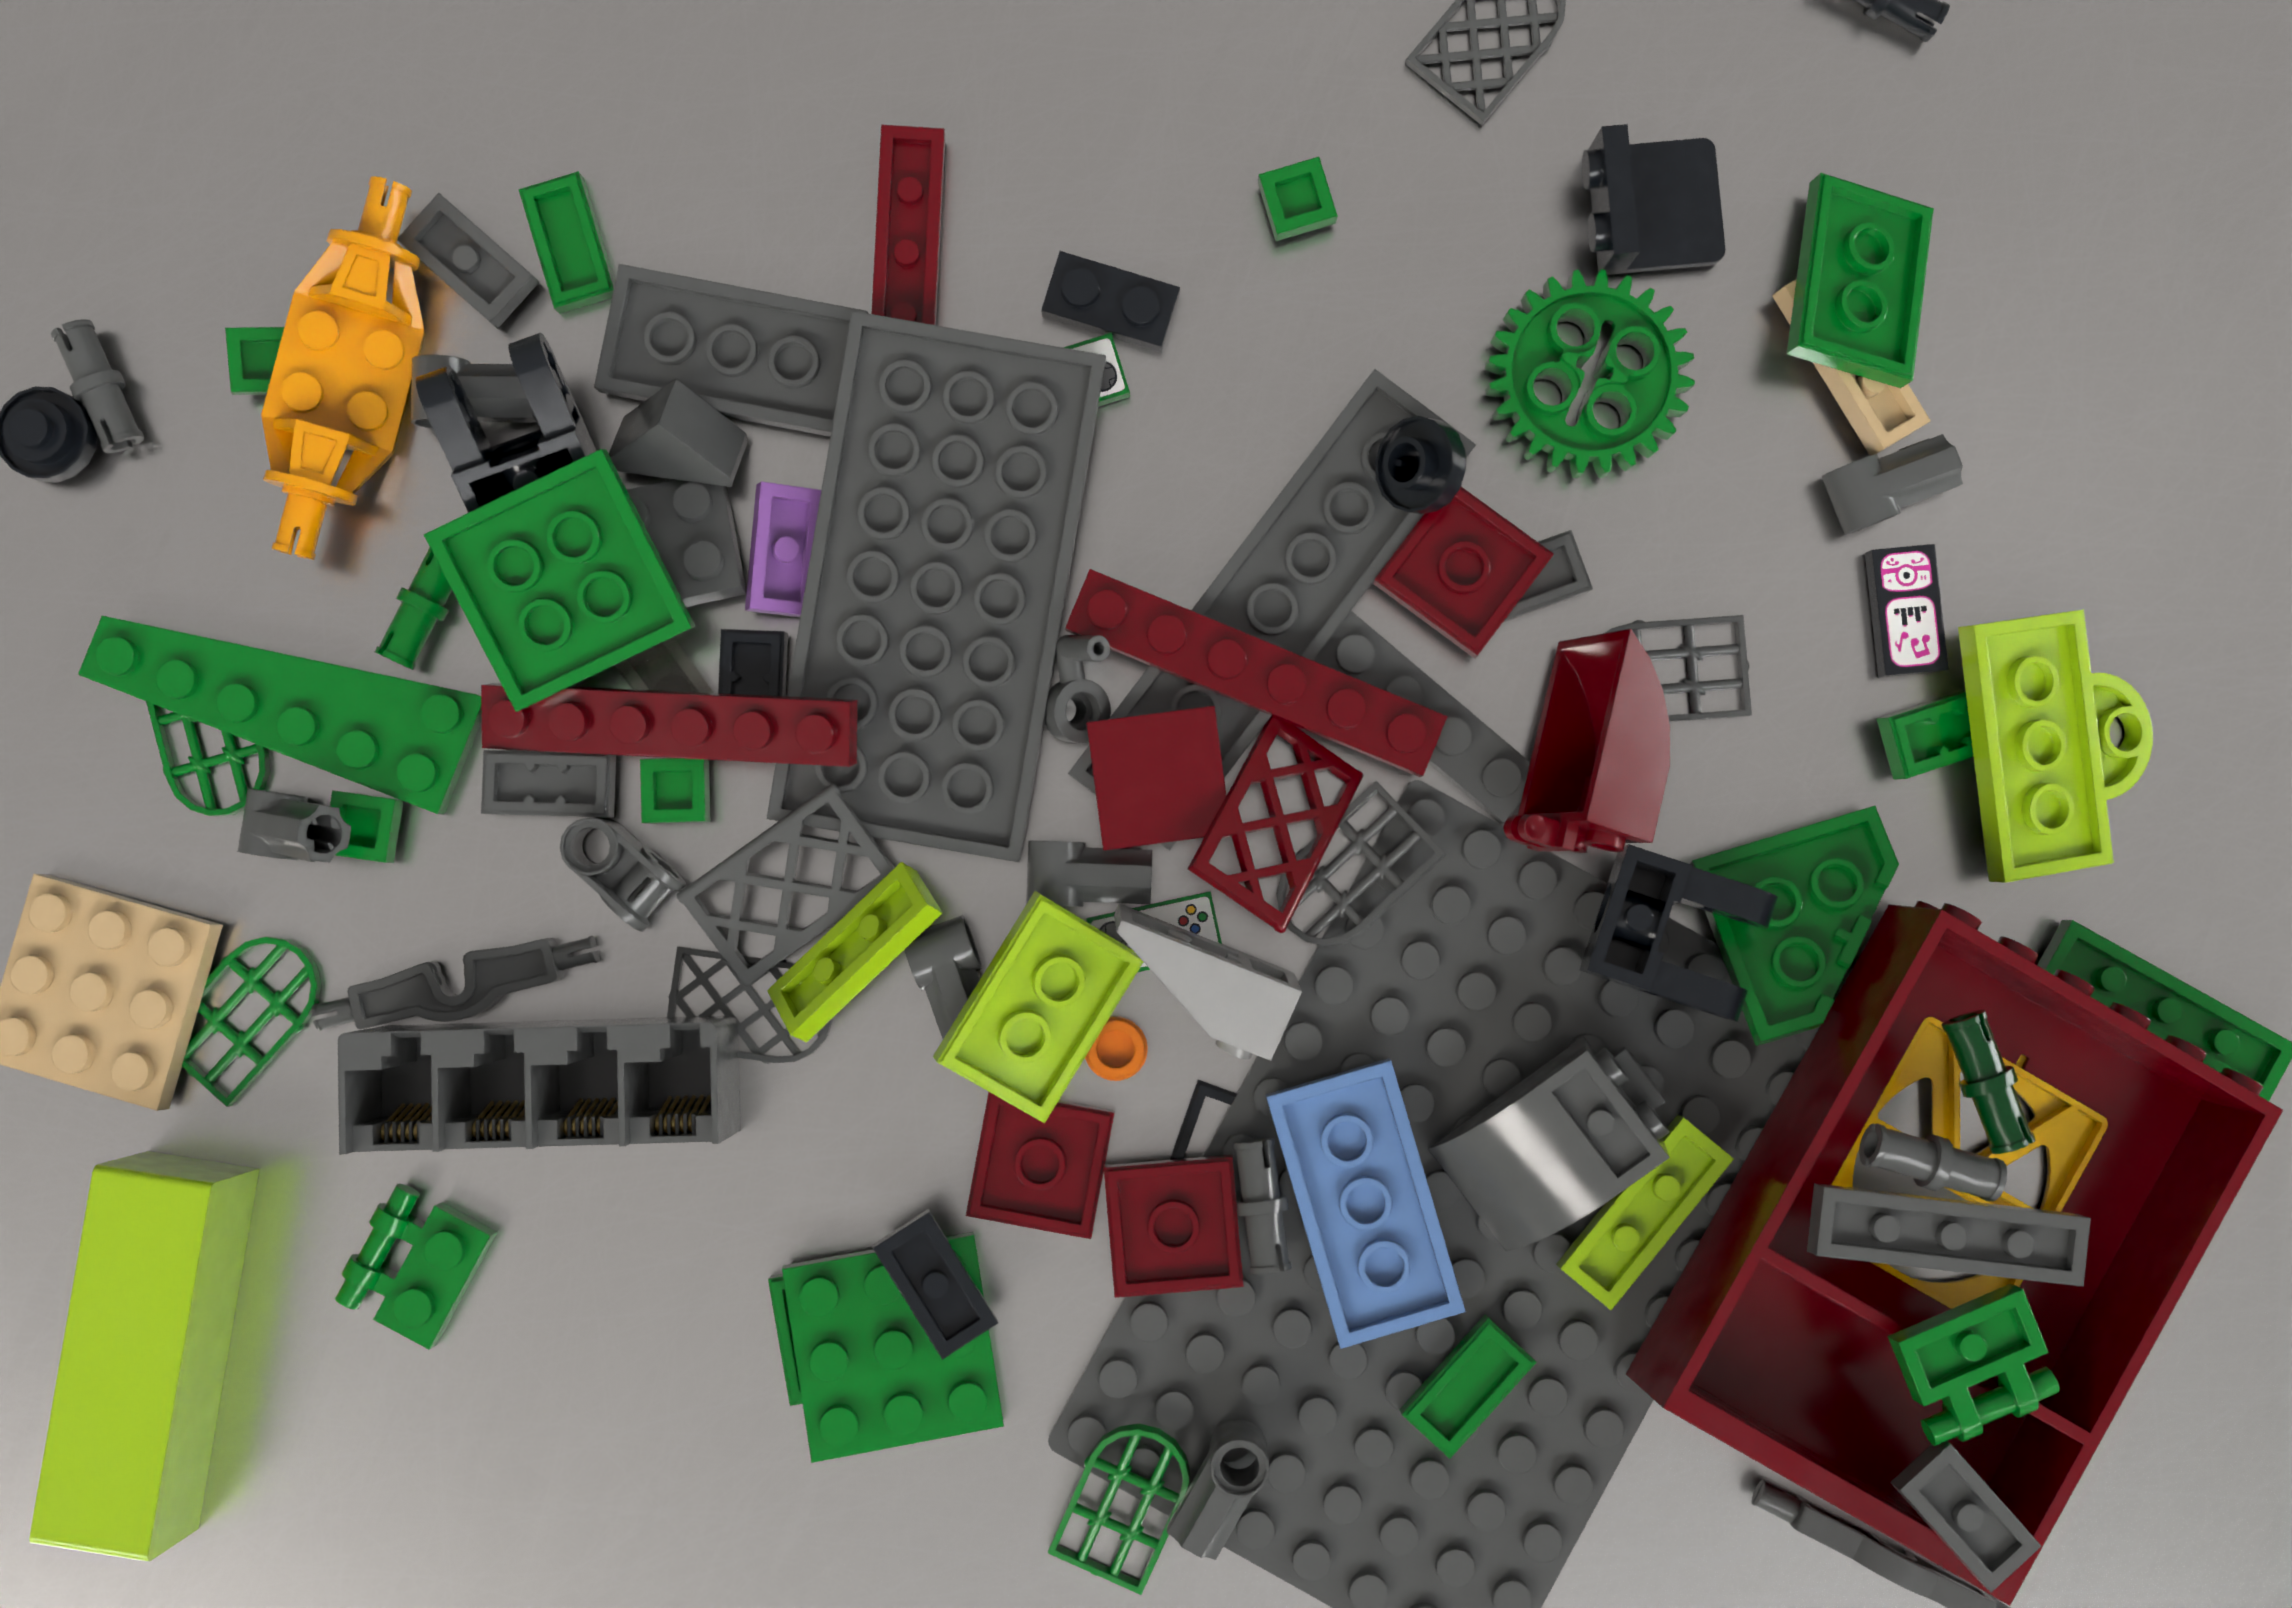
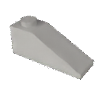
[1114,904,1302,1061]

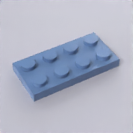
[1265,1058,1466,1349]

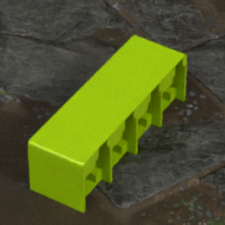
[29,1151,260,1562]

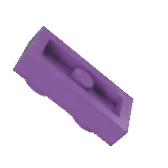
[745,481,821,617]

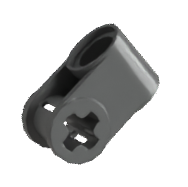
[560,817,686,932]

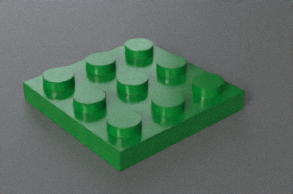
[423,449,696,712]
[782,1232,1004,1463]

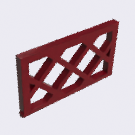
[1188,716,1364,933]

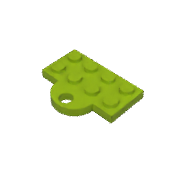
[1958,609,2153,883]

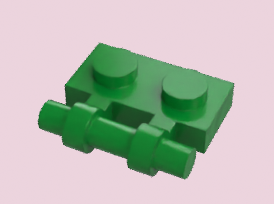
[335,1184,498,1350]
[1888,1284,2060,1446]

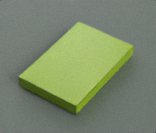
[933,891,1143,1123]

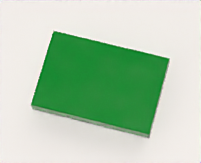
[1787,173,1934,388]

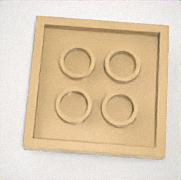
[0,874,223,1111]

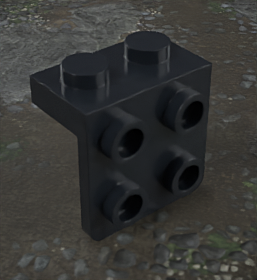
[1582,124,1725,275]

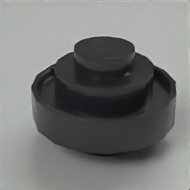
[0,386,97,482]
[1375,416,1466,514]

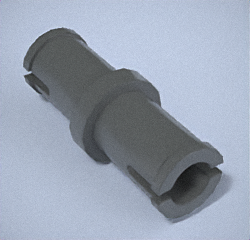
[51,319,144,453]
[1859,1123,2007,1202]
[1233,1138,1292,1275]

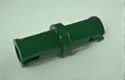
[1941,1010,2036,1154]

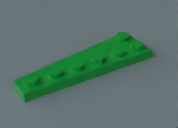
[78,616,482,815]

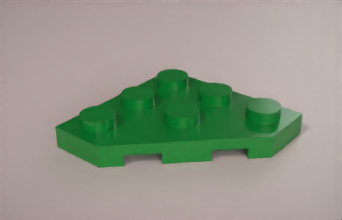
[1690,806,1899,1046]

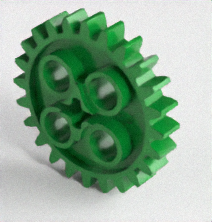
[1485,269,1695,479]

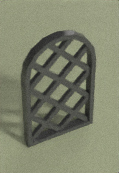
[1405,0,1566,125]
[667,946,834,1064]

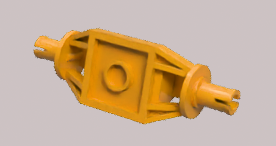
[261,176,425,560]

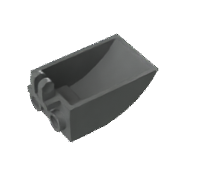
[1428,1036,1670,1251]

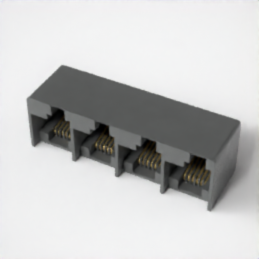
[338,1016,741,1155]

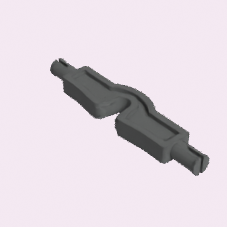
[311,936,600,1031]
[1751,1480,2010,1608]

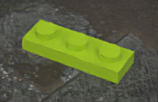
[767,862,942,1043]
[1556,1115,1734,1310]

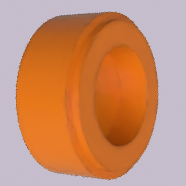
[1085,1016,1148,1081]

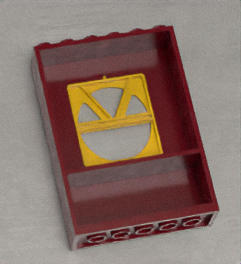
[1626,901,2283,1606]

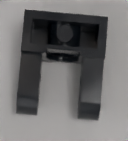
[415,333,596,513]
[1579,844,1778,1022]

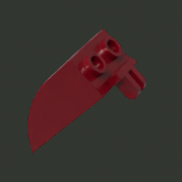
[1504,629,1670,853]

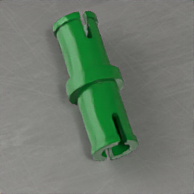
[374,547,452,670]

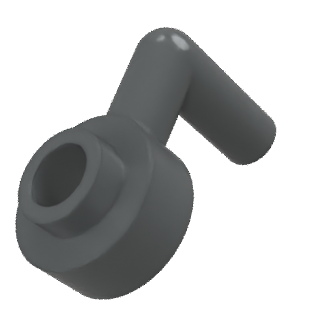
[1044,635,1111,743]

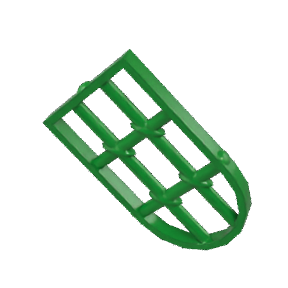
[146,643,270,816]
[182,937,322,1107]
[1048,1423,1191,1595]

